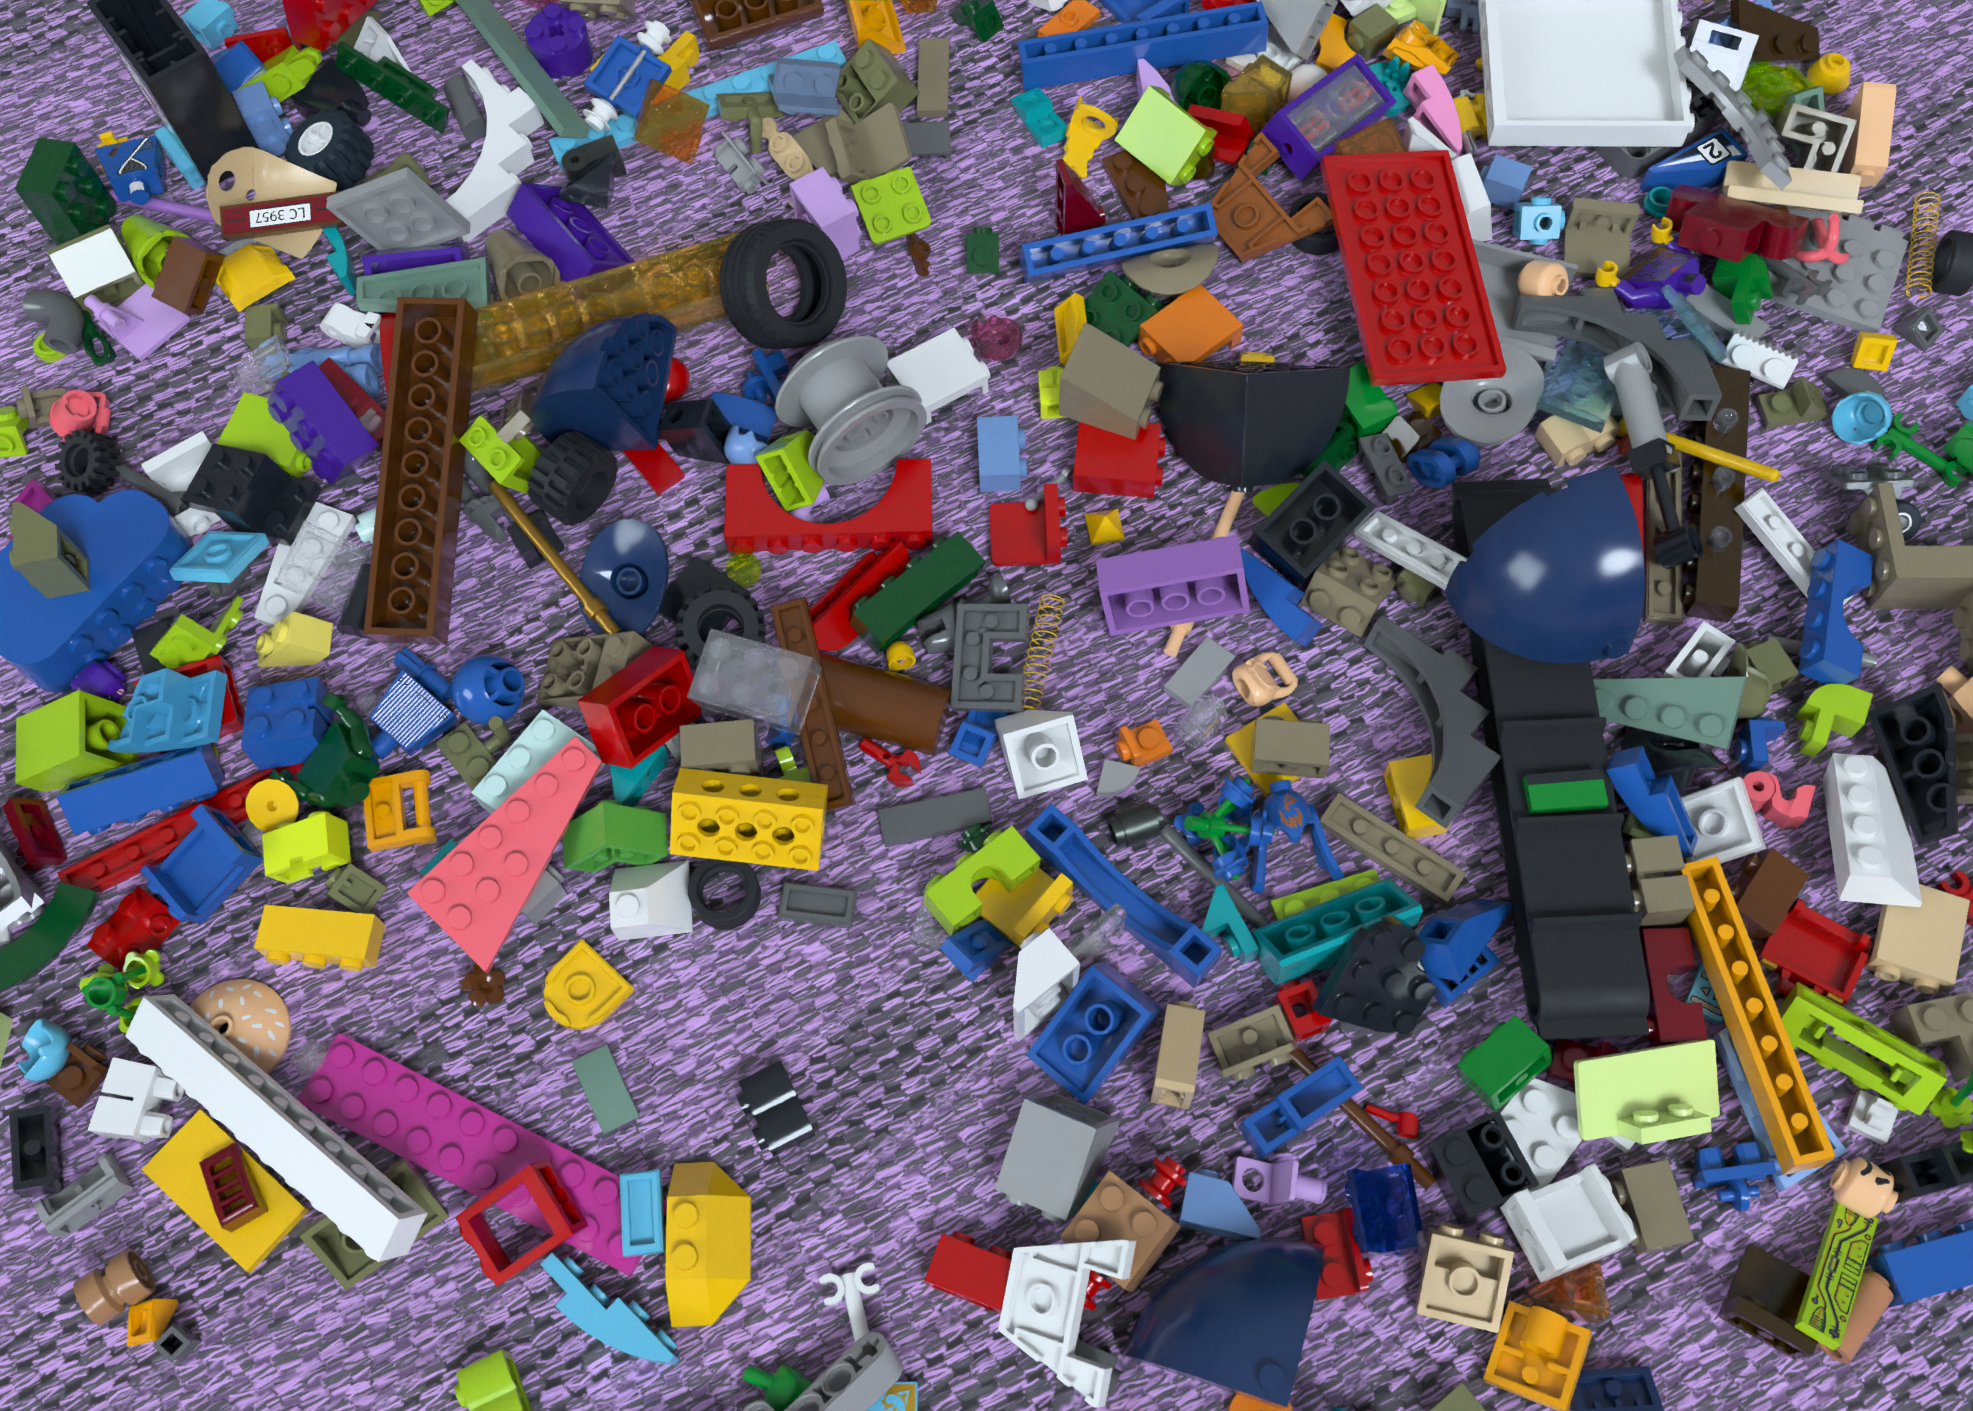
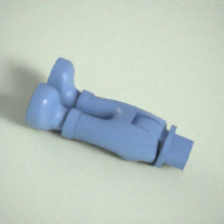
[265,343,383,401]

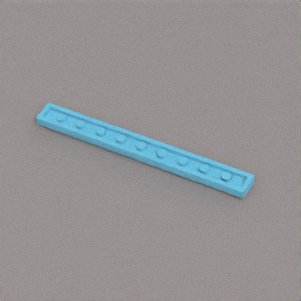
[548,40,847,169]

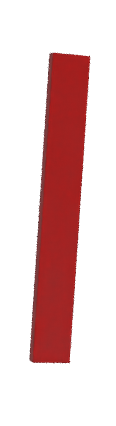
[57,763,305,893]

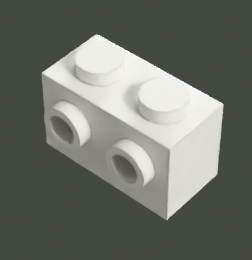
[1662,621,1735,678]

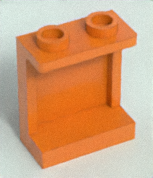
[1138,284,1244,362]

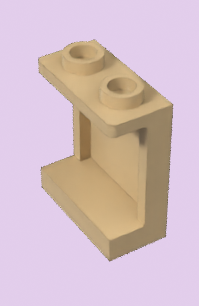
[1863,884,1970,995]

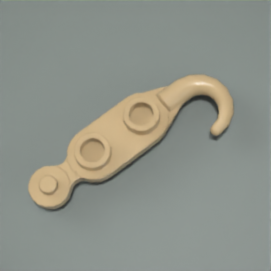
[762,117,814,207]

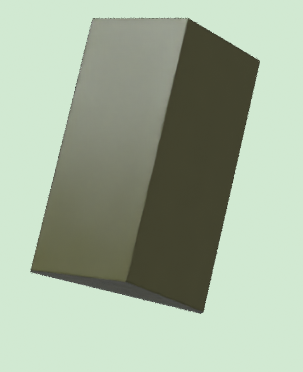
[298,1158,449,1291]

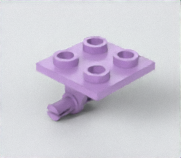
[84,284,191,362]

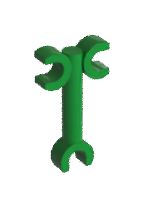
[1872,412,1968,488]

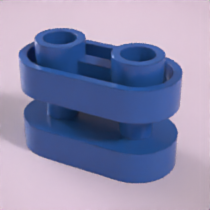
[1407,437,1481,488]

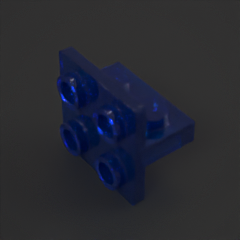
[1345,1163,1426,1257]

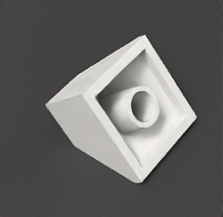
[995,710,1088,800]
[609,860,693,941]

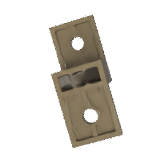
[1849,483,1973,673]

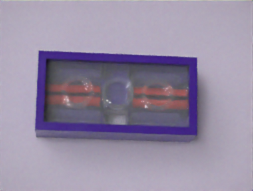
[1260,54,1397,181]

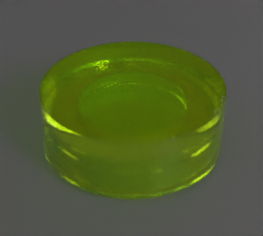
[726,553,762,588]

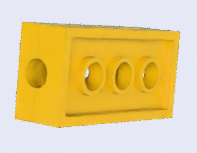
[670,768,828,871]

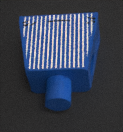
[369,670,458,760]

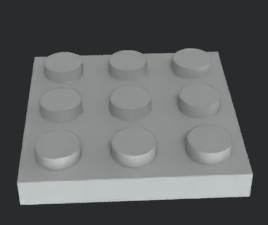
[326,167,470,250]

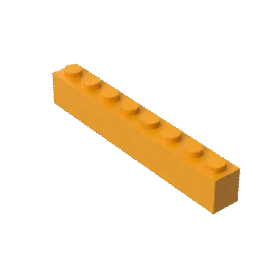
[1674,856,1835,1175]

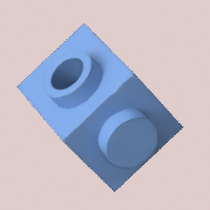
[1480,154,1533,210]

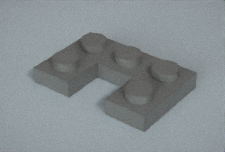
[950,604,1030,712]

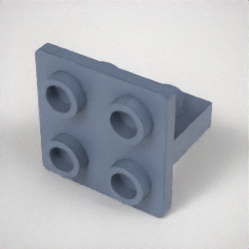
[767,57,840,117]

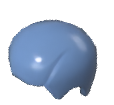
[724,424,768,471]

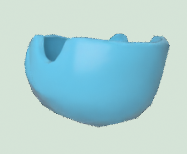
[1831,391,1893,445]
[18,1018,71,1082]

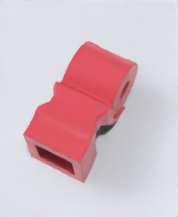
[1743,771,1816,829]

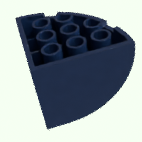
[531,312,677,451]
[1444,466,1645,664]
[1122,1237,1325,1409]

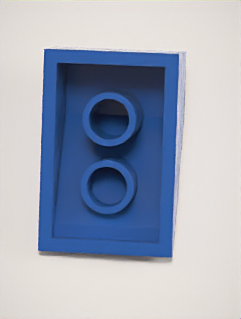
[1026,961,1164,1105]

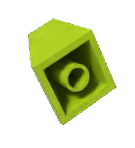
[15,690,138,792]

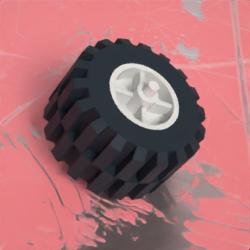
[285,108,374,192]

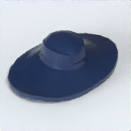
[579,519,669,635]

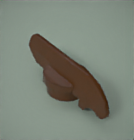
[906,233,931,277]

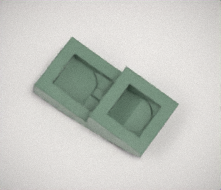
[571,1044,640,1134]

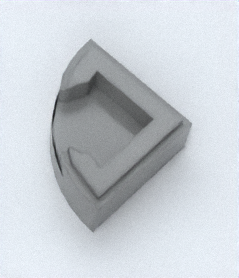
[1096,759,1140,797]

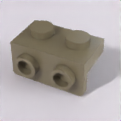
[1207,1004,1298,1082]

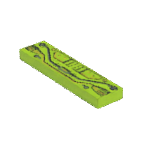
[1794,1201,1879,1351]

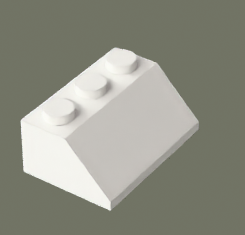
[1013,928,1080,1041]

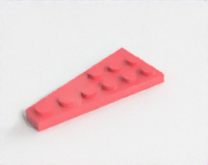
[407,736,603,974]

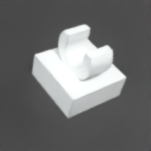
[1844,1090,1899,1145]

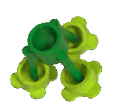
[79,949,164,1033]

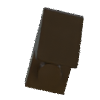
[1381,410,1442,465]

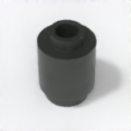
[1107,801,1165,848]

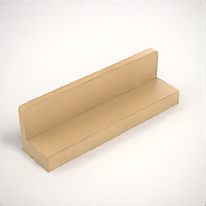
[1721,160,1864,215]

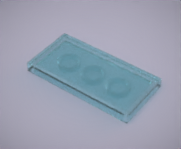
[1535,338,1618,433]

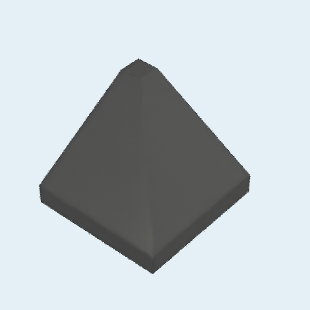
[1892,305,1944,352]

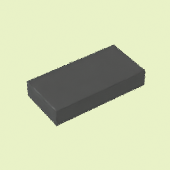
[778,882,858,929]

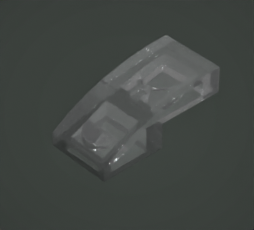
[232,335,293,399]

